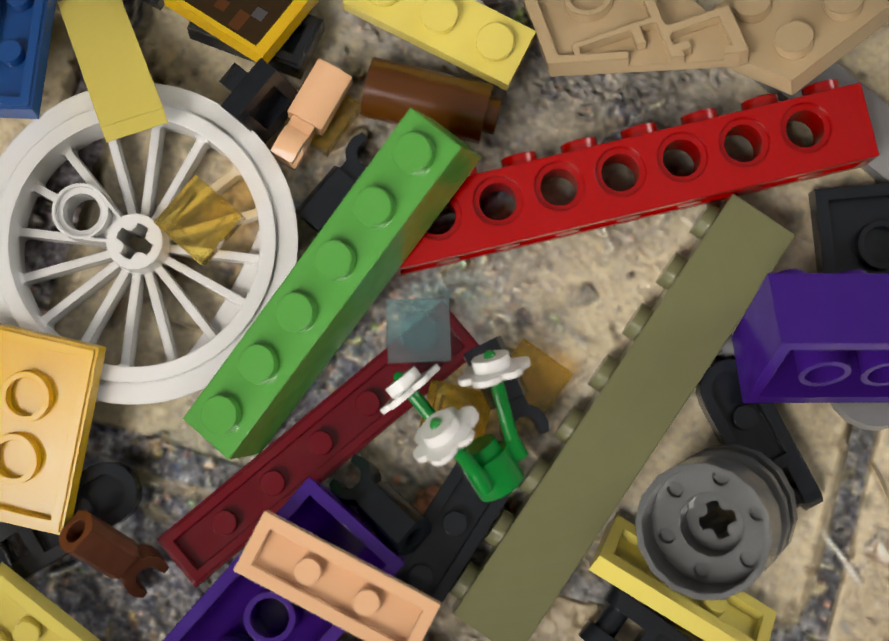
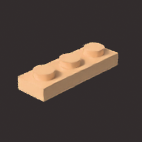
[233,510,441,641]

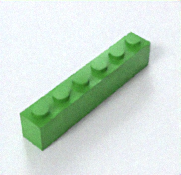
[183,108,482,460]

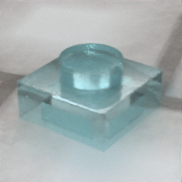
[386,298,451,364]

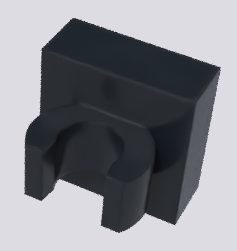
[219,58,298,144]

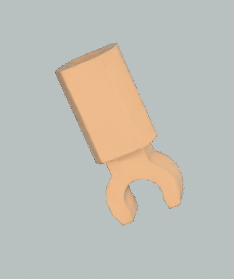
[270,58,353,170]

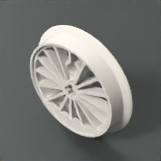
[0,83,298,405]

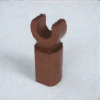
[59,510,169,598]

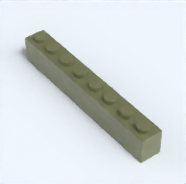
[449,194,796,641]

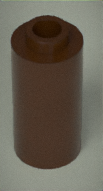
[360,57,502,144]

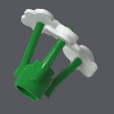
[380,350,531,502]

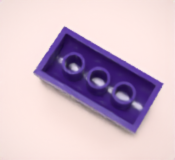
[162,477,405,641]

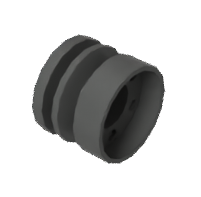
[635,444,798,600]

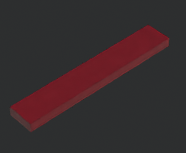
[156,301,479,588]

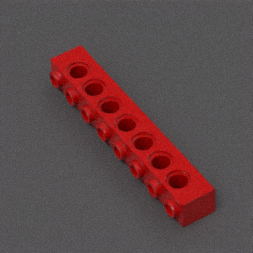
[392,79,880,278]

